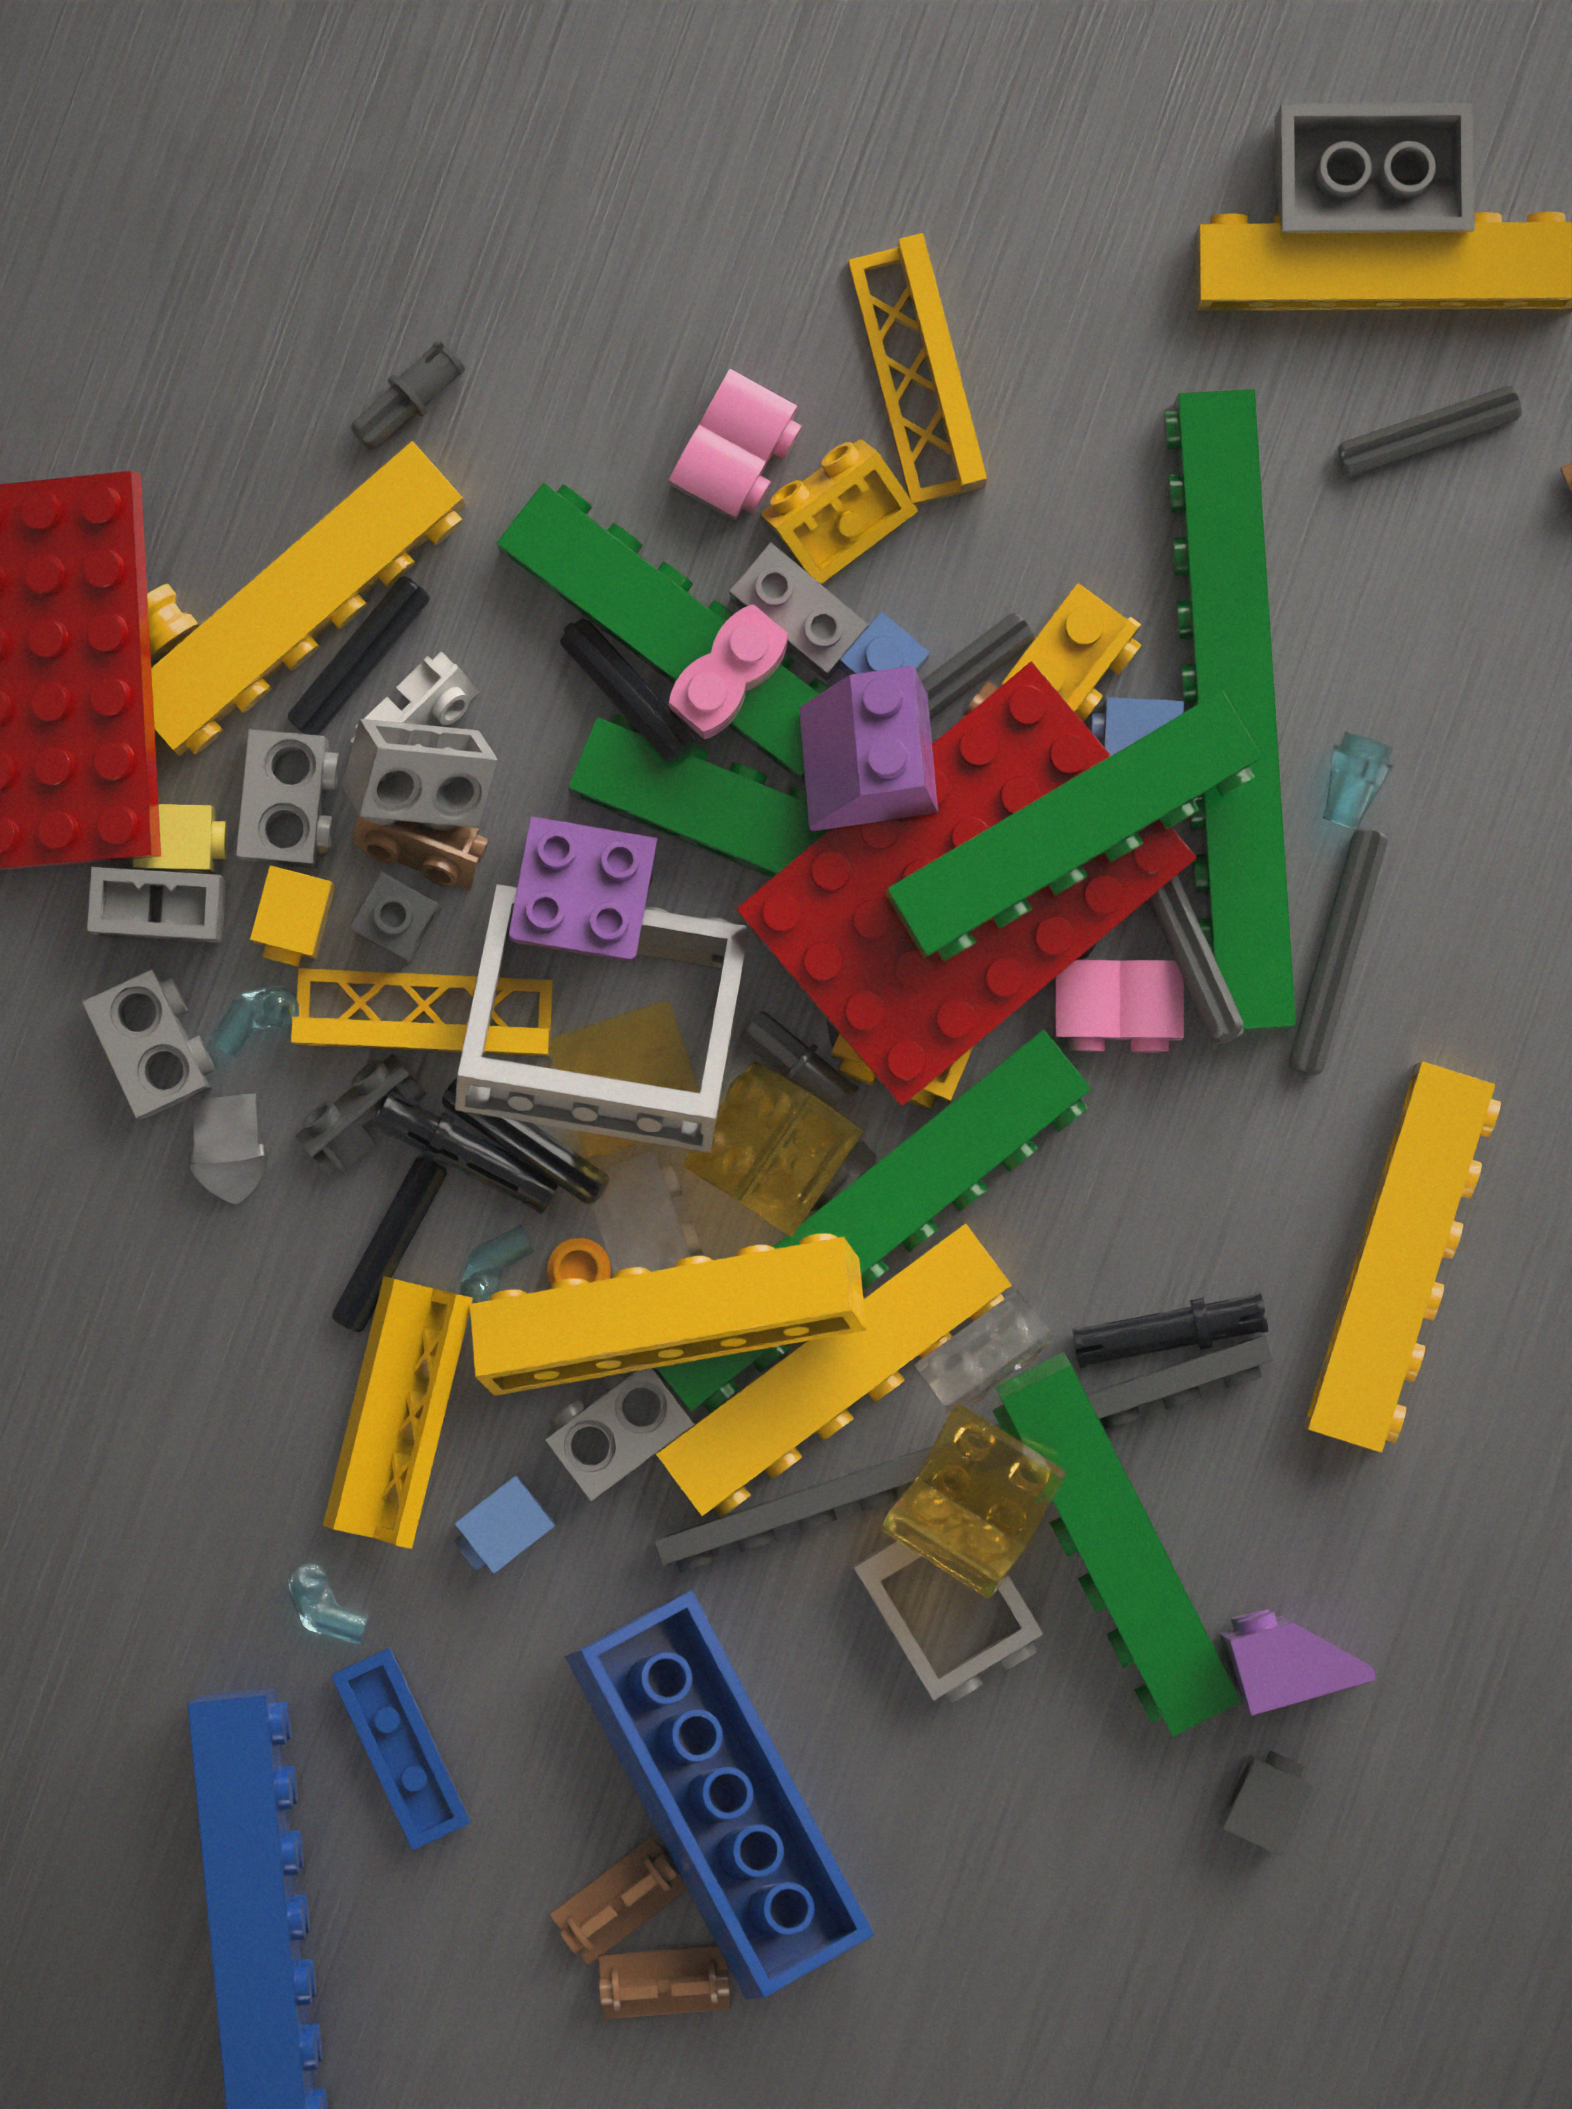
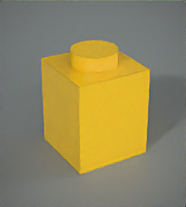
[250,865,336,967]

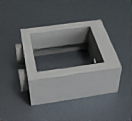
[853,1500,1044,1703]

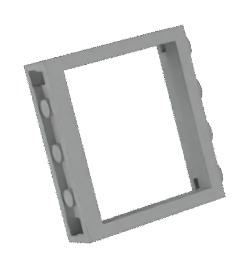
[455,884,749,1153]

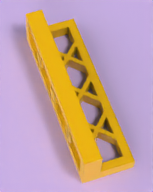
[848,233,987,505]
[291,968,554,1057]
[323,1276,473,1549]

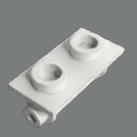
[350,652,479,779]

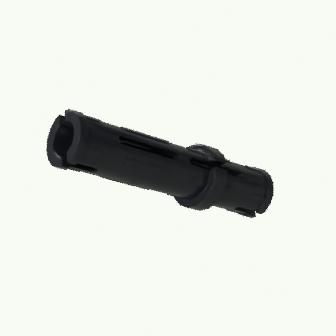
[371,1090,558,1214]
[1072,1292,1269,1368]

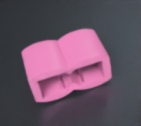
[668,369,802,522]
[669,604,788,739]
[1053,960,1184,1053]

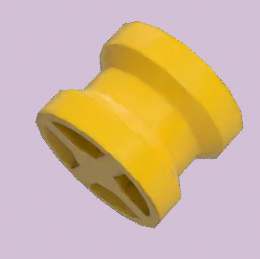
[147,584,199,662]

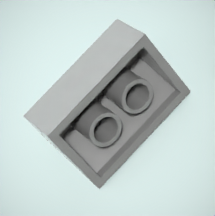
[1274,103,1475,233]

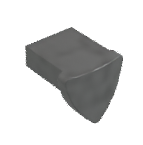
[188,1093,267,1204]

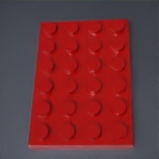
[0,471,161,870]
[736,661,1197,1107]

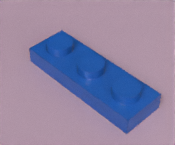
[331,1647,472,1851]

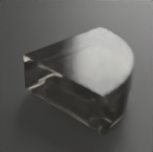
[796,1141,878,1212]

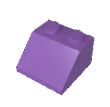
[799,665,938,831]
[1220,1609,1377,1716]

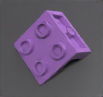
[509,816,657,962]

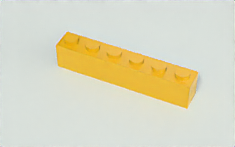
[1195,212,1572,311]
[151,441,466,757]
[1302,1061,1501,1453]
[656,1223,1011,1518]
[470,1234,867,1396]

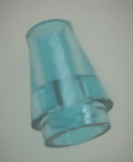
[1322,731,1394,830]

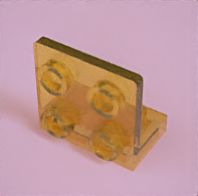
[550,1001,700,1161]
[683,1061,864,1238]
[880,1404,1066,1600]

